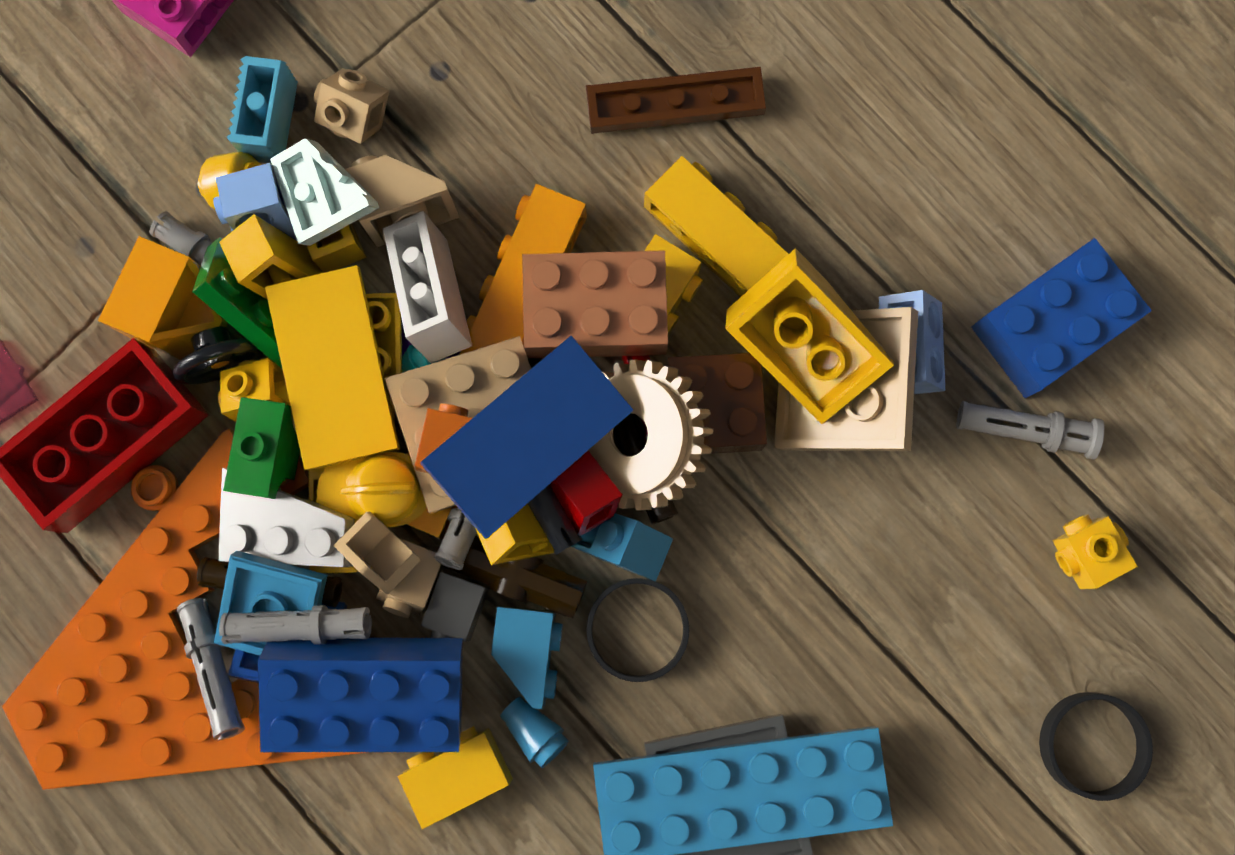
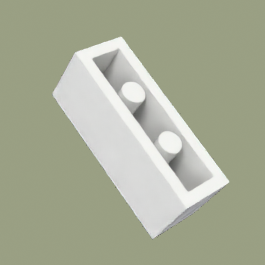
[383,211,472,364]

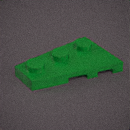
[192,237,283,370]

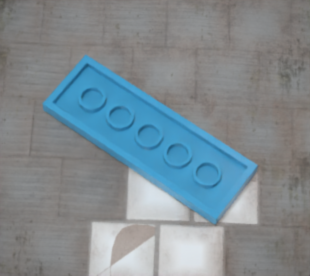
[593,726,893,855]

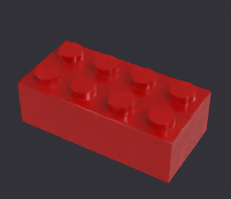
[0,338,209,533]

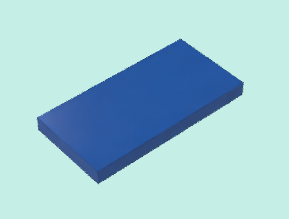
[420,336,633,539]

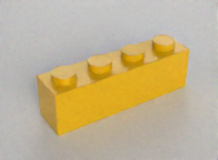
[644,156,788,297]

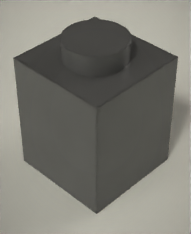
[421,572,489,642]

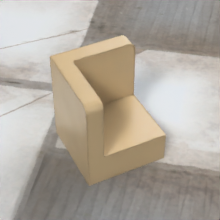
[333,511,421,595]

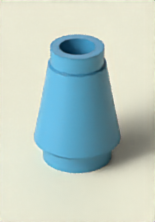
[500,697,569,768]

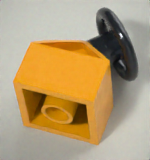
[98,236,264,385]

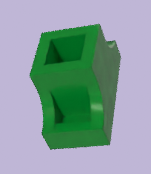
[223,397,300,499]

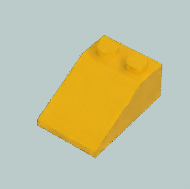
[725,248,894,424]

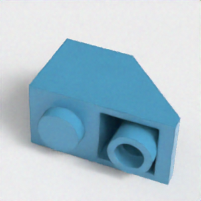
[570,513,673,582]
[491,607,563,709]

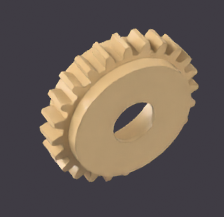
[588,360,713,510]

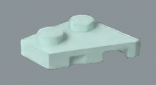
[270,138,379,246]

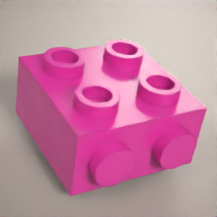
[112,0,234,58]

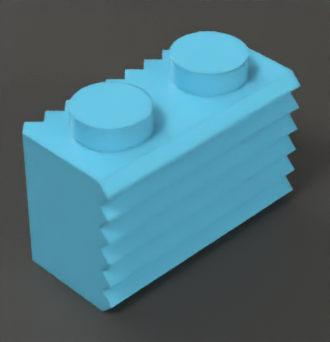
[227,56,298,164]

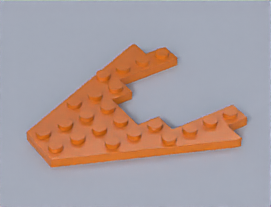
[2,429,367,790]

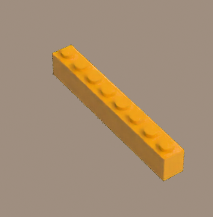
[407,184,587,539]

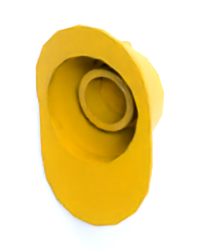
[316,452,427,527]

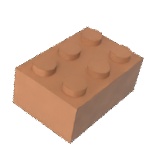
[522,250,668,359]

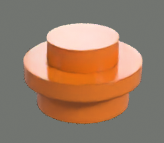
[131,465,179,511]

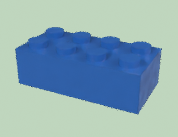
[258,638,463,752]

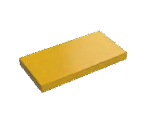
[265,265,400,471]

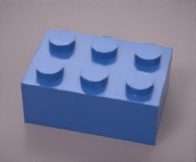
[971,238,1152,398]

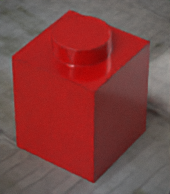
[550,451,623,536]

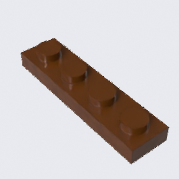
[586,67,766,134]

